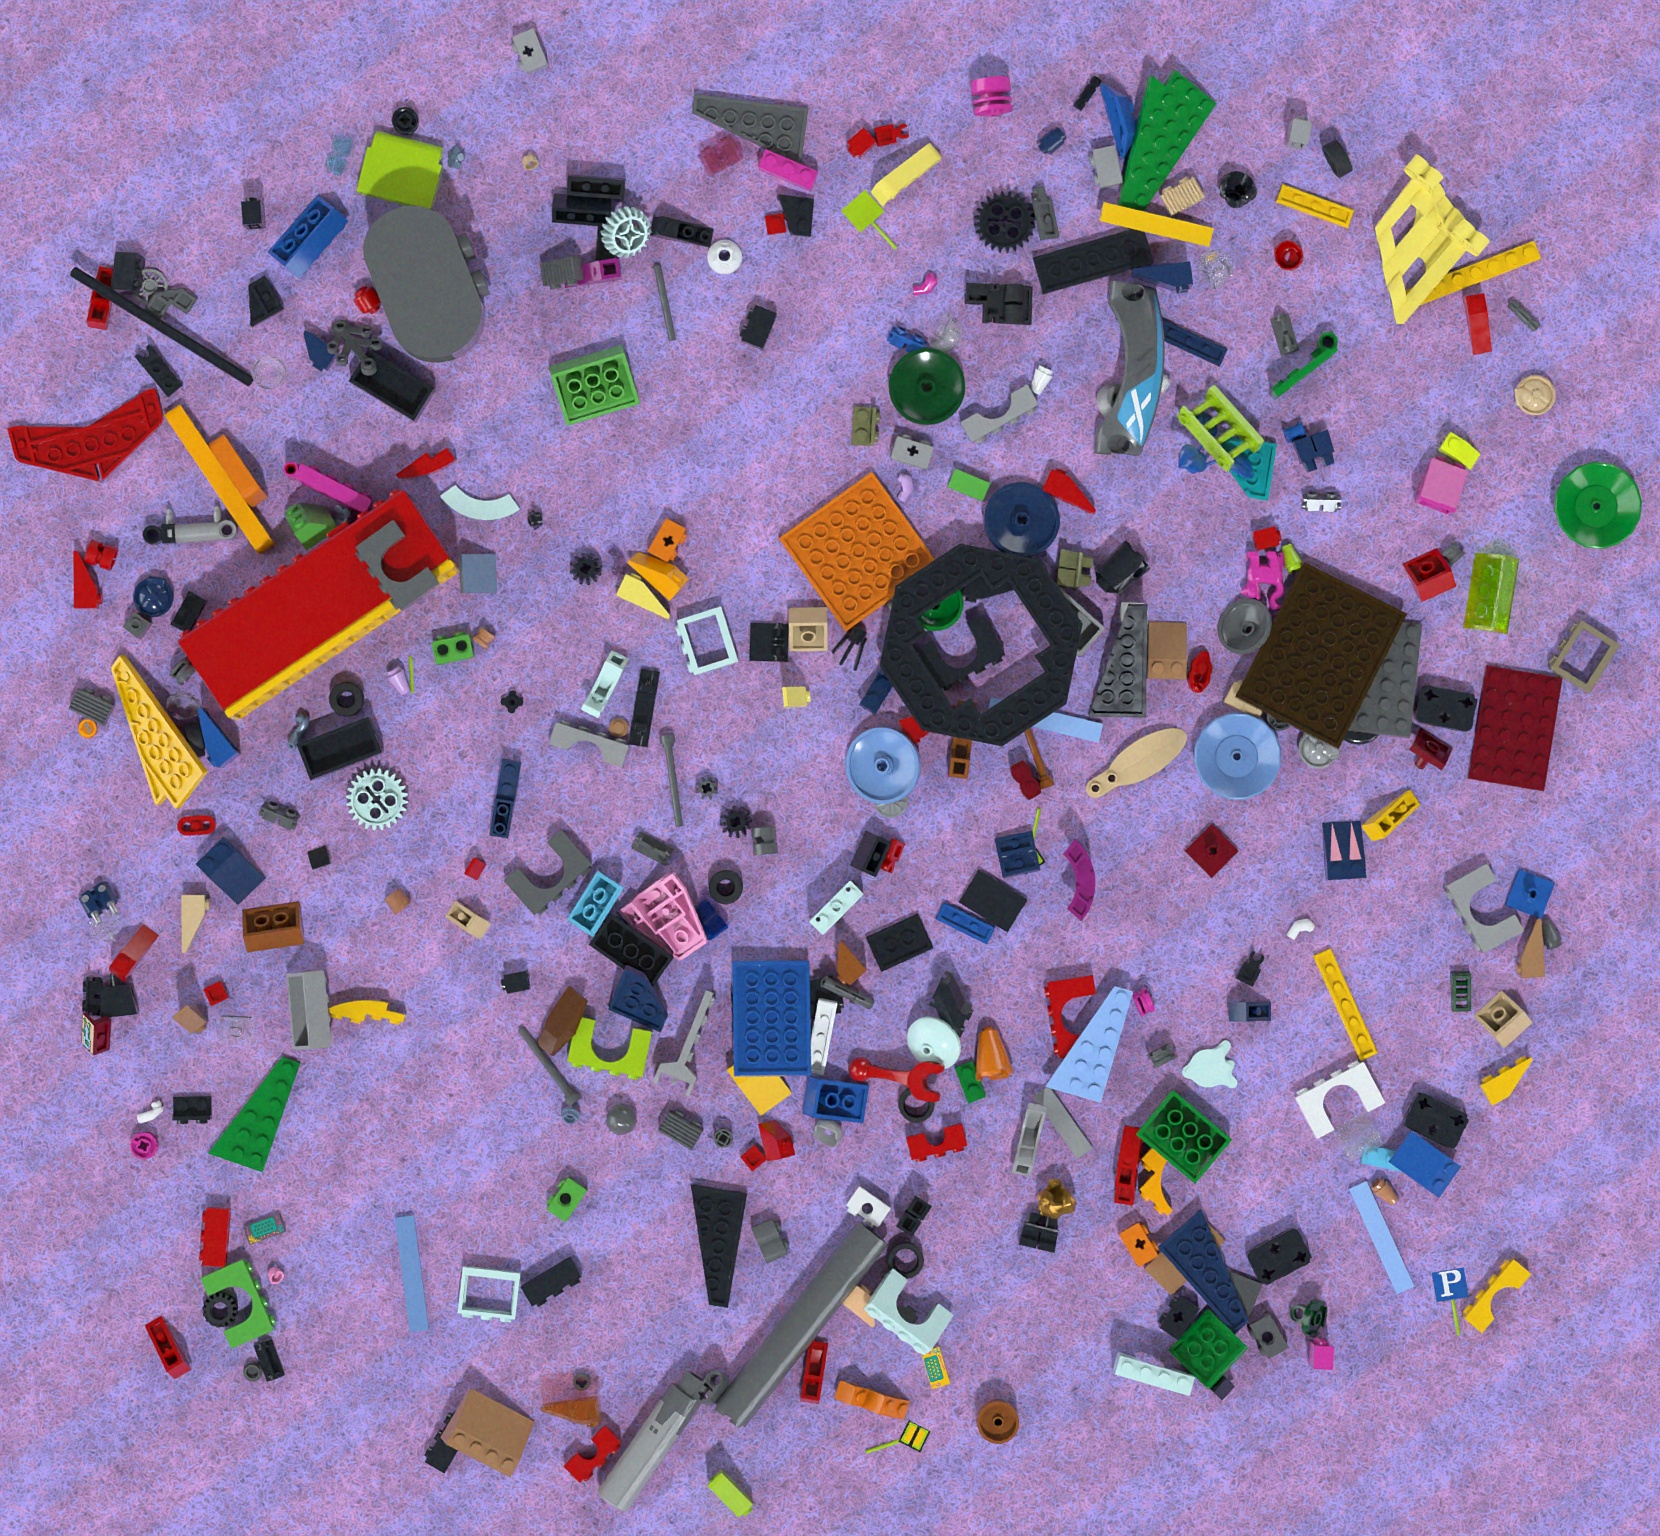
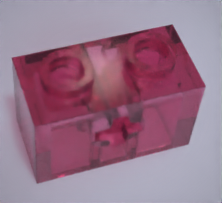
[698,136,743,177]

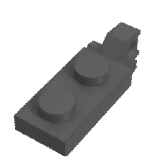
[1032,186,1060,241]

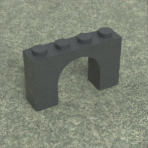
[355,520,440,611]
[503,830,592,915]

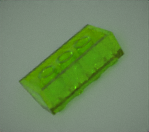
[1463,553,1519,634]

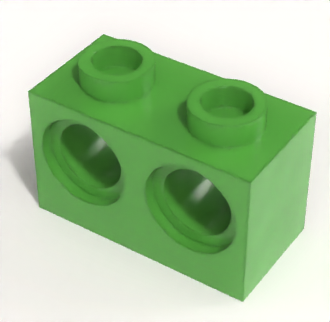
[431,632,475,665]

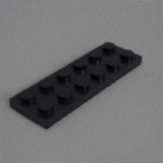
[1032,229,1154,295]

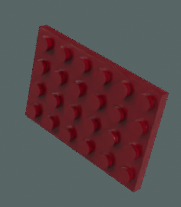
[1468,665,1563,791]

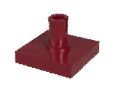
[1409,728,1453,771]
[1185,824,1239,878]

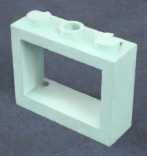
[675,607,738,676]
[809,881,864,935]
[458,1266,521,1322]

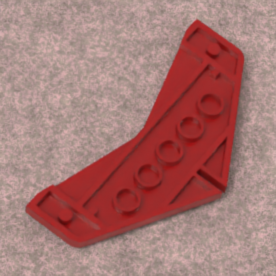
[7,388,164,482]

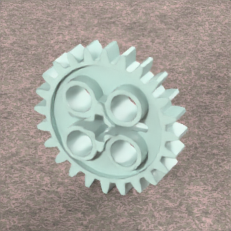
[346,769,409,831]

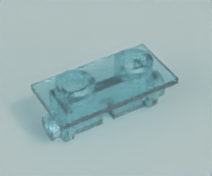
[325,136,353,176]

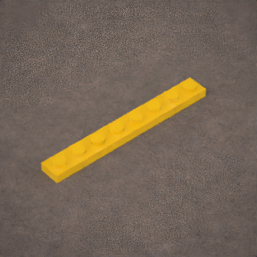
[1405,241,1541,305]

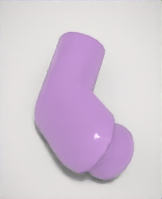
[897,473,914,503]

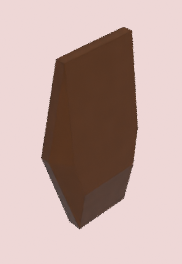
[537,986,588,1056]

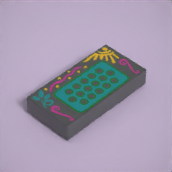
[243,1214,286,1245]

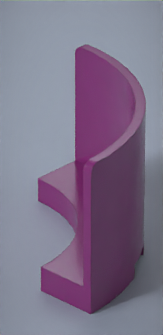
[1063,839,1096,921]

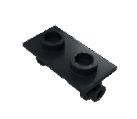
[82,977,103,1016]
[254,1339,285,1382]

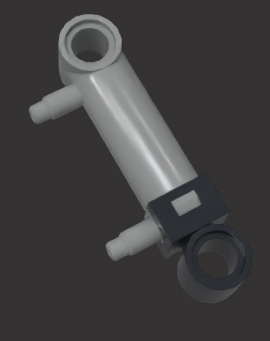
[142,506,238,545]

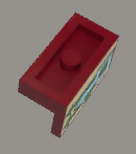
[81,1013,111,1056]

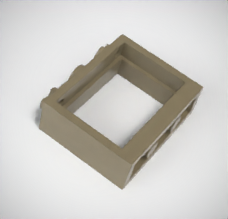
[1548,620,1620,694]

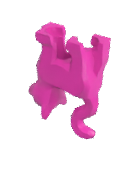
[1241,551,1284,611]

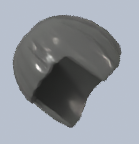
[606,1104,637,1135]

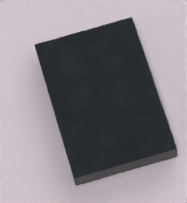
[959,870,1027,933]
[866,914,934,972]

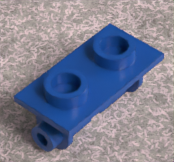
[887,326,928,352]

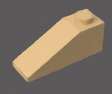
[181,895,210,953]

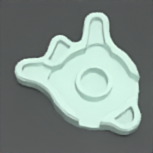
[1182,1040,1237,1088]

